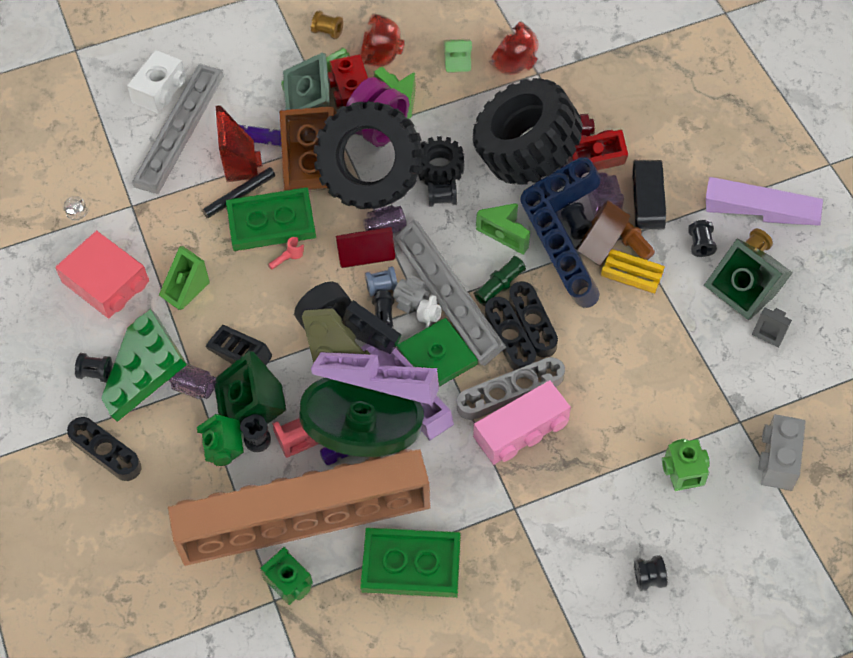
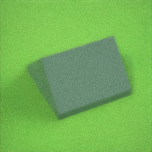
[283,52,330,110]

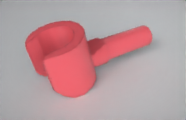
[268,237,304,270]

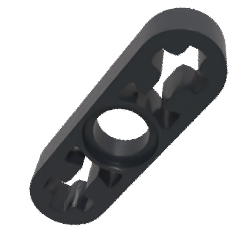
[509,281,558,358]
[485,297,536,370]
[67,417,142,481]

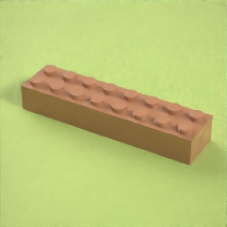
[168,449,430,566]

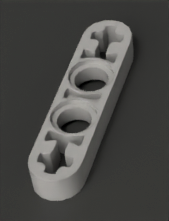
[457,357,565,420]

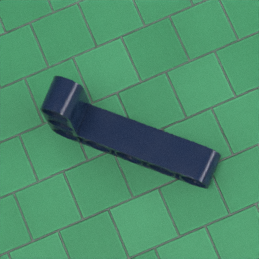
[520,157,601,308]

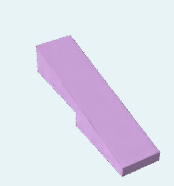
[706,177,823,225]
[361,344,454,441]
[311,352,439,405]

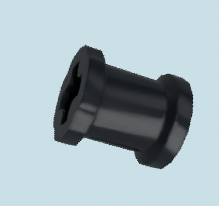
[428,181,457,207]
[561,202,592,240]
[688,220,717,257]
[75,353,113,383]
[240,414,271,452]

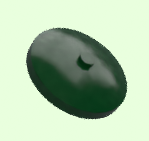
[299,378,424,457]

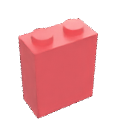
[55,230,149,319]

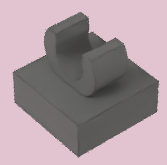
[752,307,792,348]

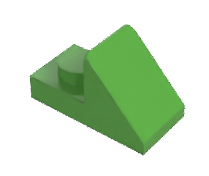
[444,39,472,72]
[374,67,416,119]
[476,204,530,255]

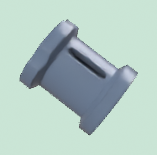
[365,266,398,297]

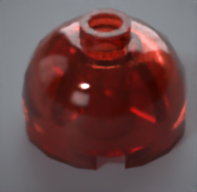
[360,13,405,67]
[489,21,539,75]

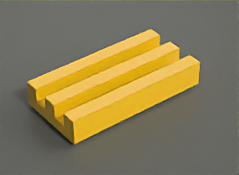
[601,249,665,294]

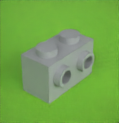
[758,414,806,491]

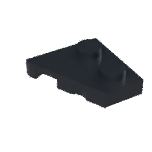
[342,300,402,354]

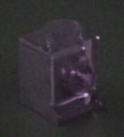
[588,172,624,217]

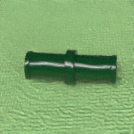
[474,256,526,306]

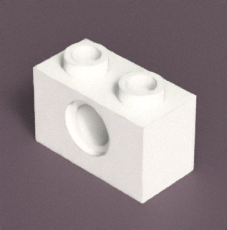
[127,50,186,114]

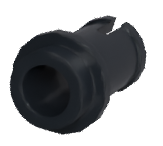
[372,291,395,327]

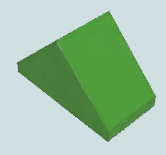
[159,246,210,310]

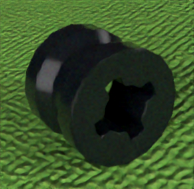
[634,555,668,591]

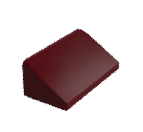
[336,227,396,268]

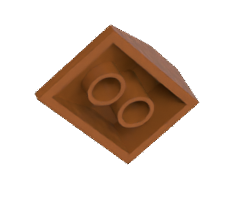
[279,106,336,191]

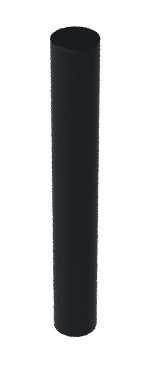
[202,167,275,219]

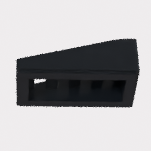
[206,324,272,366]

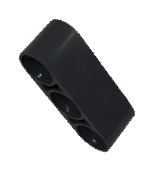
[632,160,666,230]

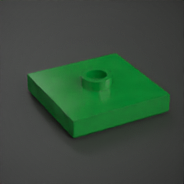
[397,317,478,387]

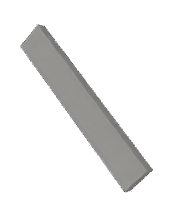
[132,64,224,194]
[394,220,506,366]

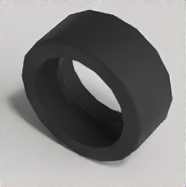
[294,281,352,330]

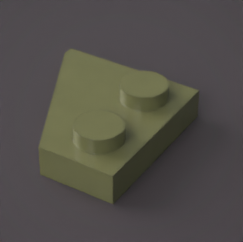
[302,309,370,364]

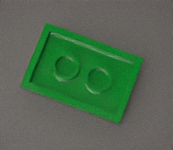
[226,187,316,251]
[360,528,461,598]

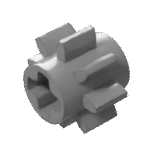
[393,276,429,314]

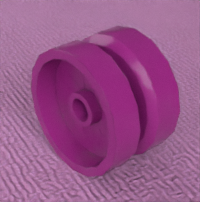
[346,77,410,147]

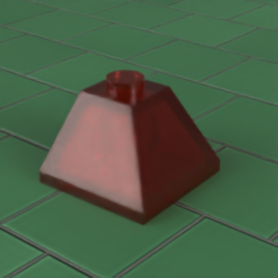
[215,105,263,182]

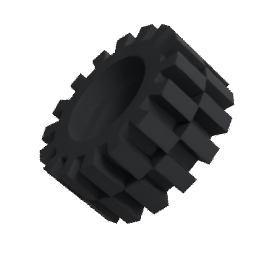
[418,136,464,186]

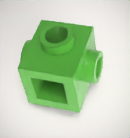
[662,439,710,491]

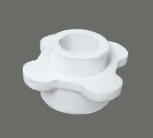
[417,295,442,328]

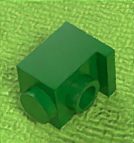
[197,414,244,466]
[260,547,313,605]

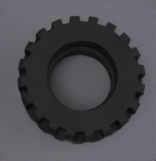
[473,78,583,185]
[313,101,424,209]

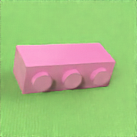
[473,380,571,465]

